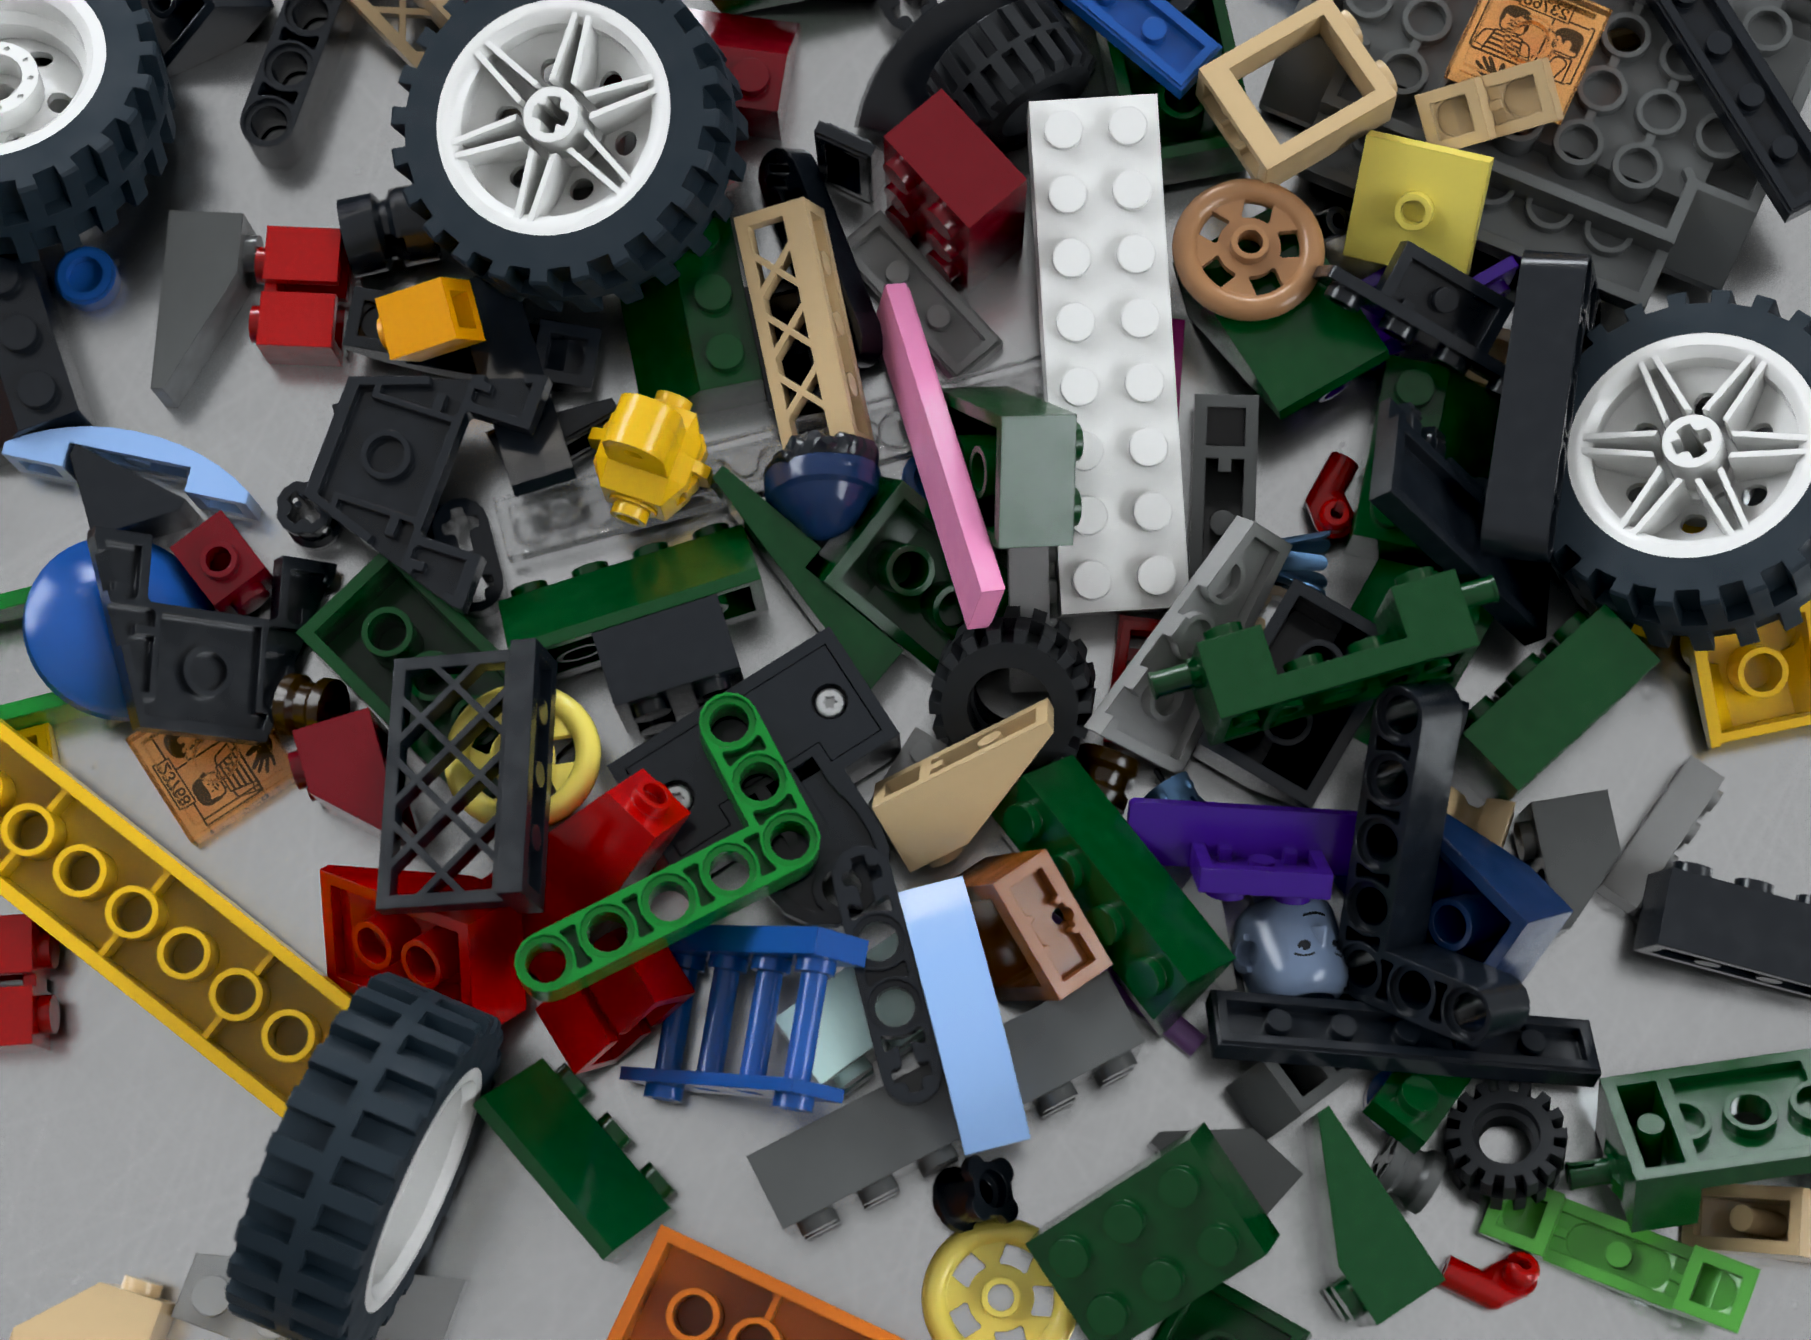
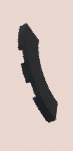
[854,0,1063,134]

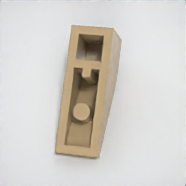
[872,698,1054,873]

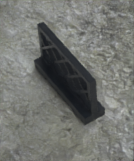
[375,638,558,915]

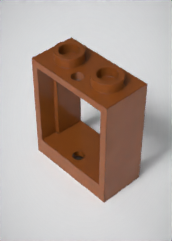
[954,849,1113,1001]

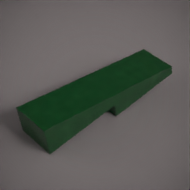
[711,465,904,689]

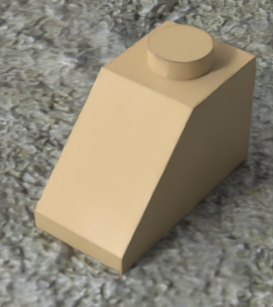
[1681,1184,1811,1263]
[9,1274,176,1340]

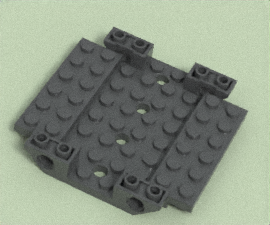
[1259,0,1811,310]

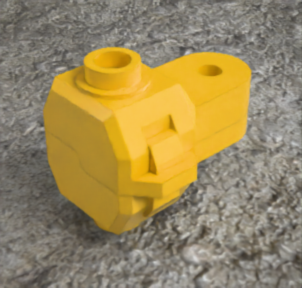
[588,390,714,527]

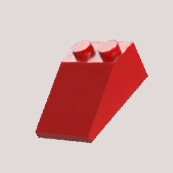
[320,865,527,1025]

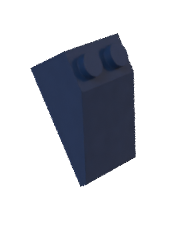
[1333,813,1574,983]

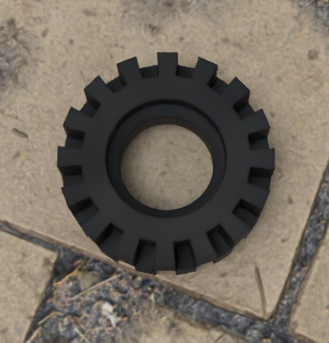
[1444,1080,1568,1211]

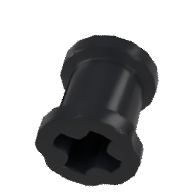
[276,481,343,551]

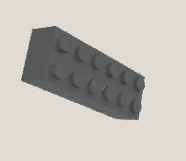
[746,970,1145,1240]

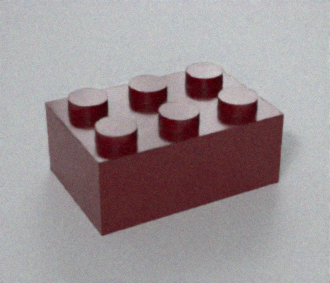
[883,88,1027,293]

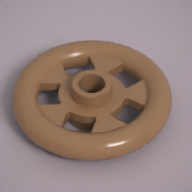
[1172,178,1325,321]

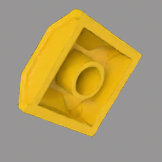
[1680,600,1811,748]

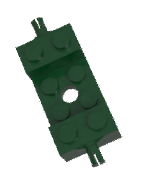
[1147,566,1499,746]
[1564,1048,1811,1233]

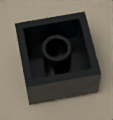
[591,594,744,735]

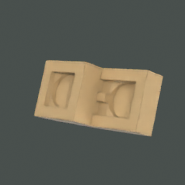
[1414,57,1564,149]

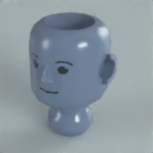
[1232,895,1349,1000]

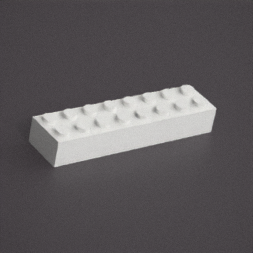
[1026,93,1189,618]

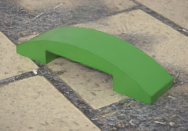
[1479,1188,1761,1335]

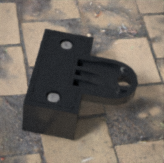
[607,626,901,928]

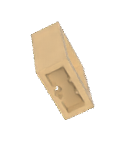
[1195,0,1398,185]

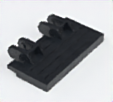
[1369,398,1551,647]

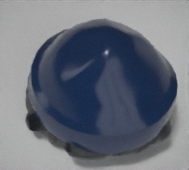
[763,429,881,541]

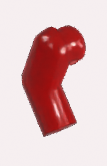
[1305,452,1359,539]
[1438,1251,1540,1310]

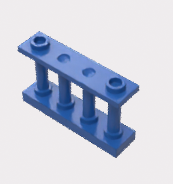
[619,925,869,1113]

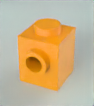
[375,277,486,362]

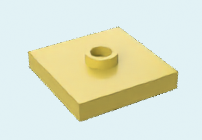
[1342,130,1494,276]

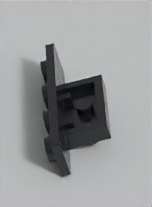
[1312,241,1515,400]

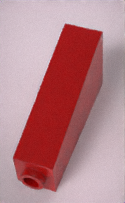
[482,768,691,983]

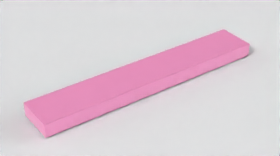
[876,283,1005,630]

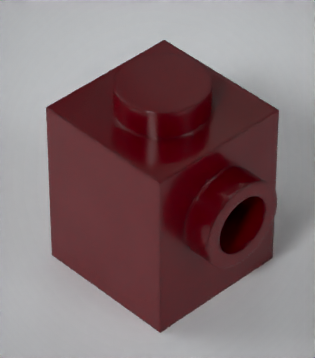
[169,510,273,615]

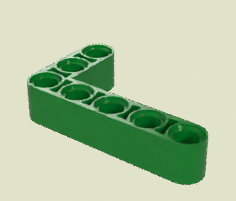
[514,692,821,1002]

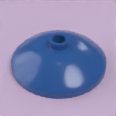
[22,540,215,721]

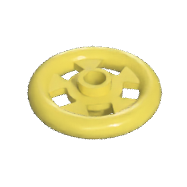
[444,686,601,826]
[921,1218,1077,1340]

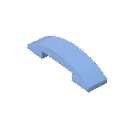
[1,426,262,521]
[898,876,1031,1156]

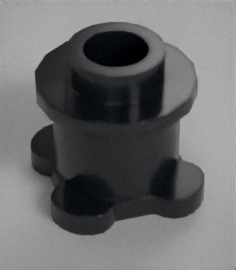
[933,1155,1019,1233]

